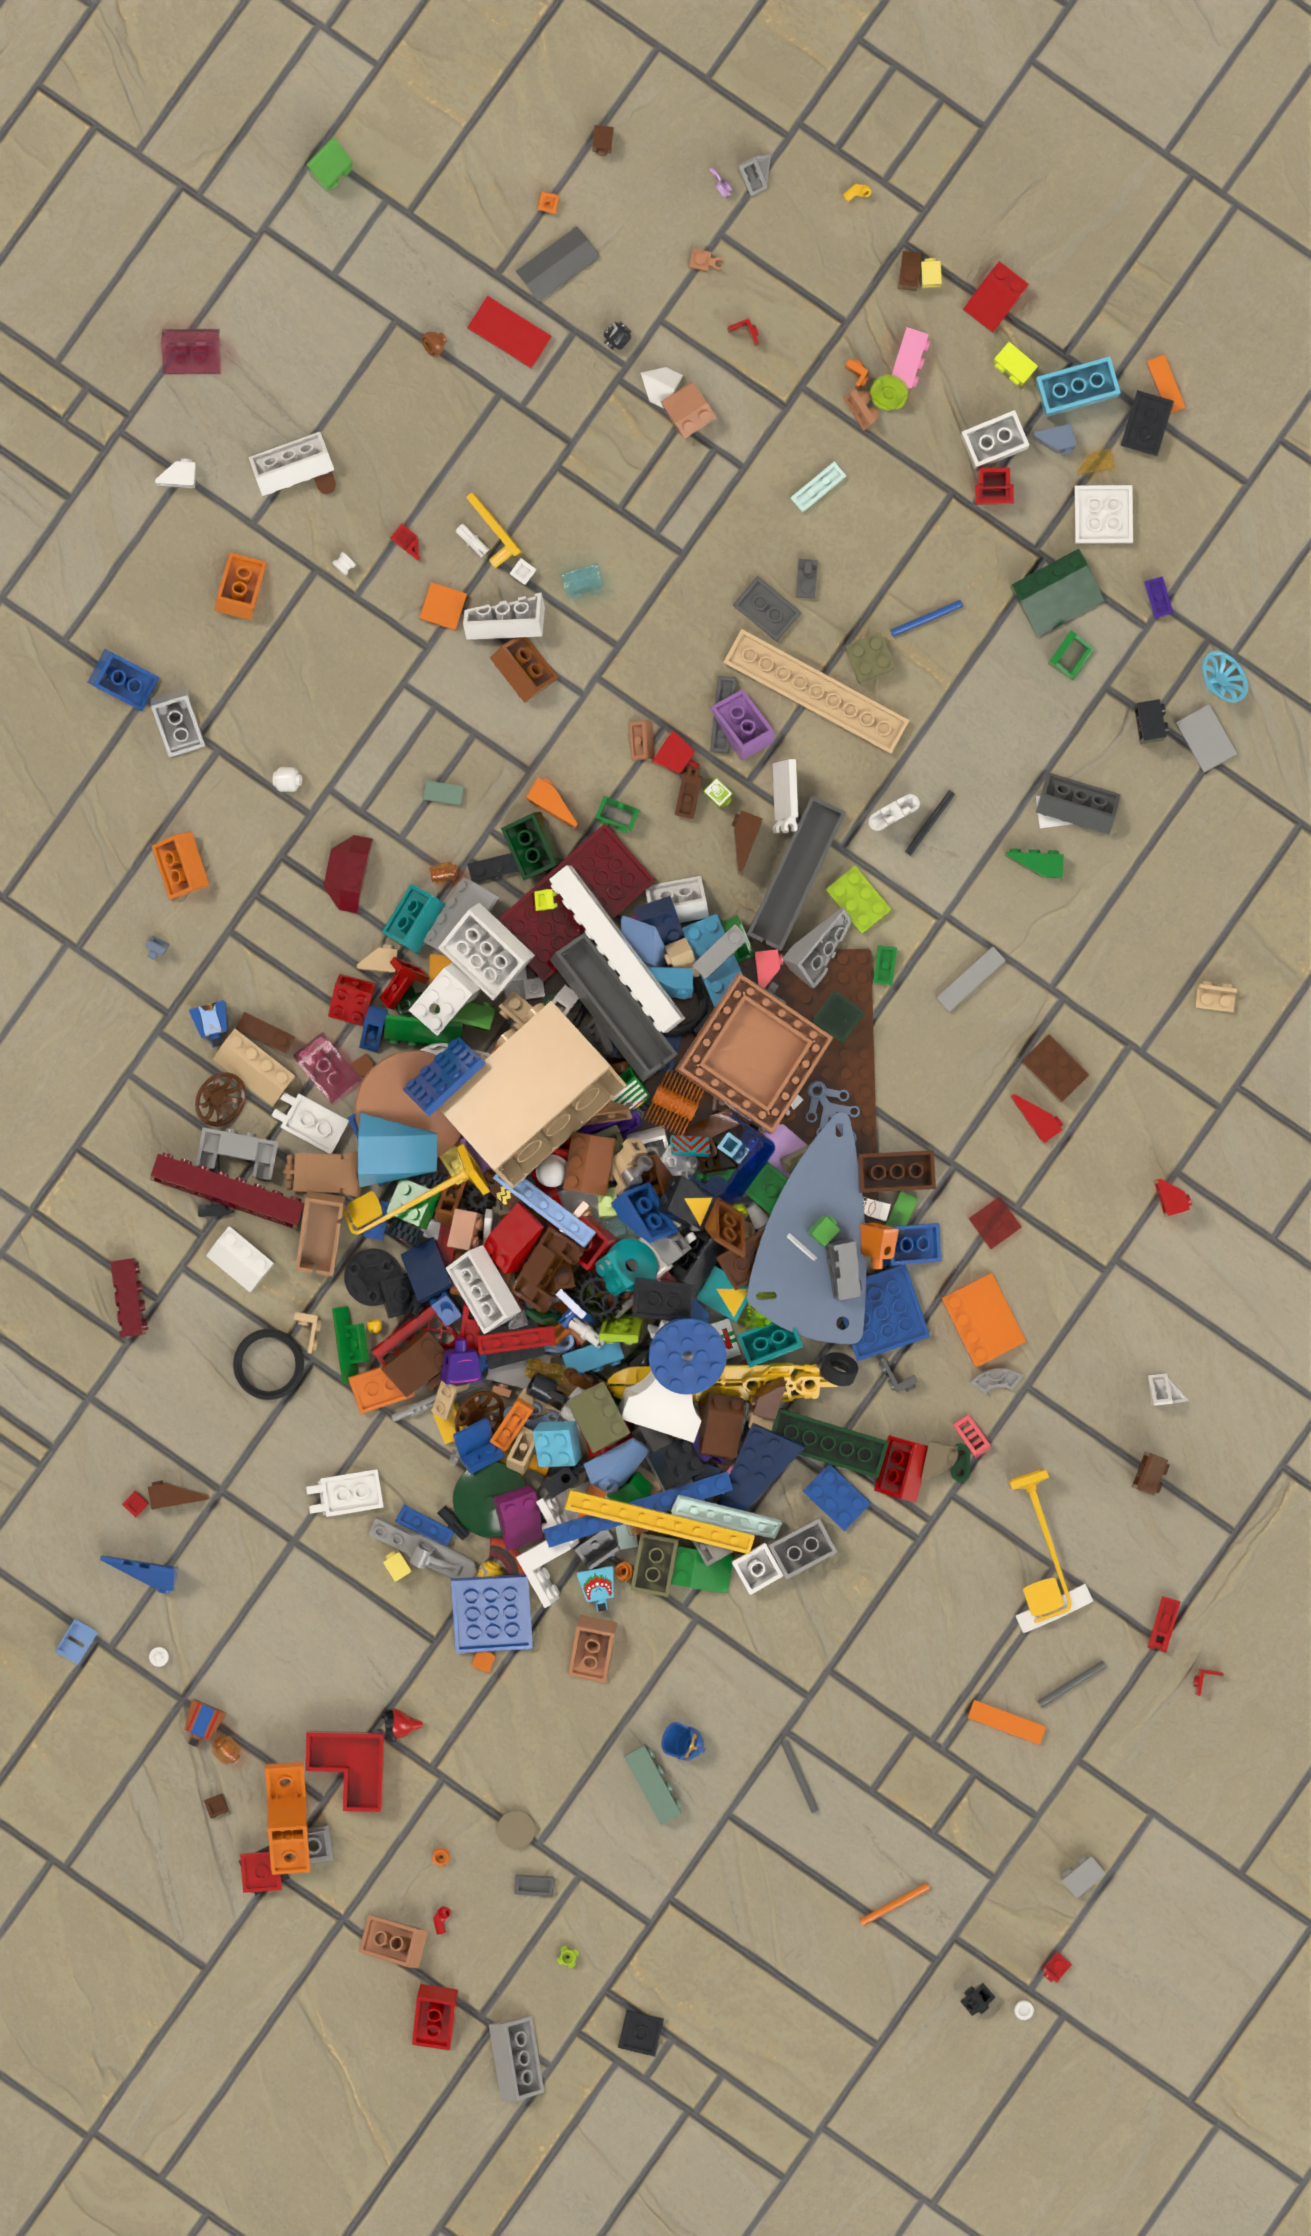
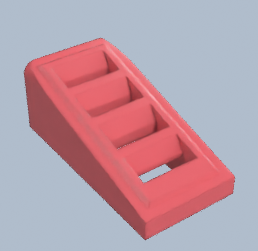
[953,1414,991,1458]

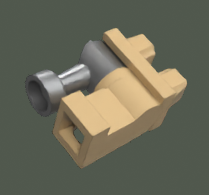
[609,1139,653,1195]

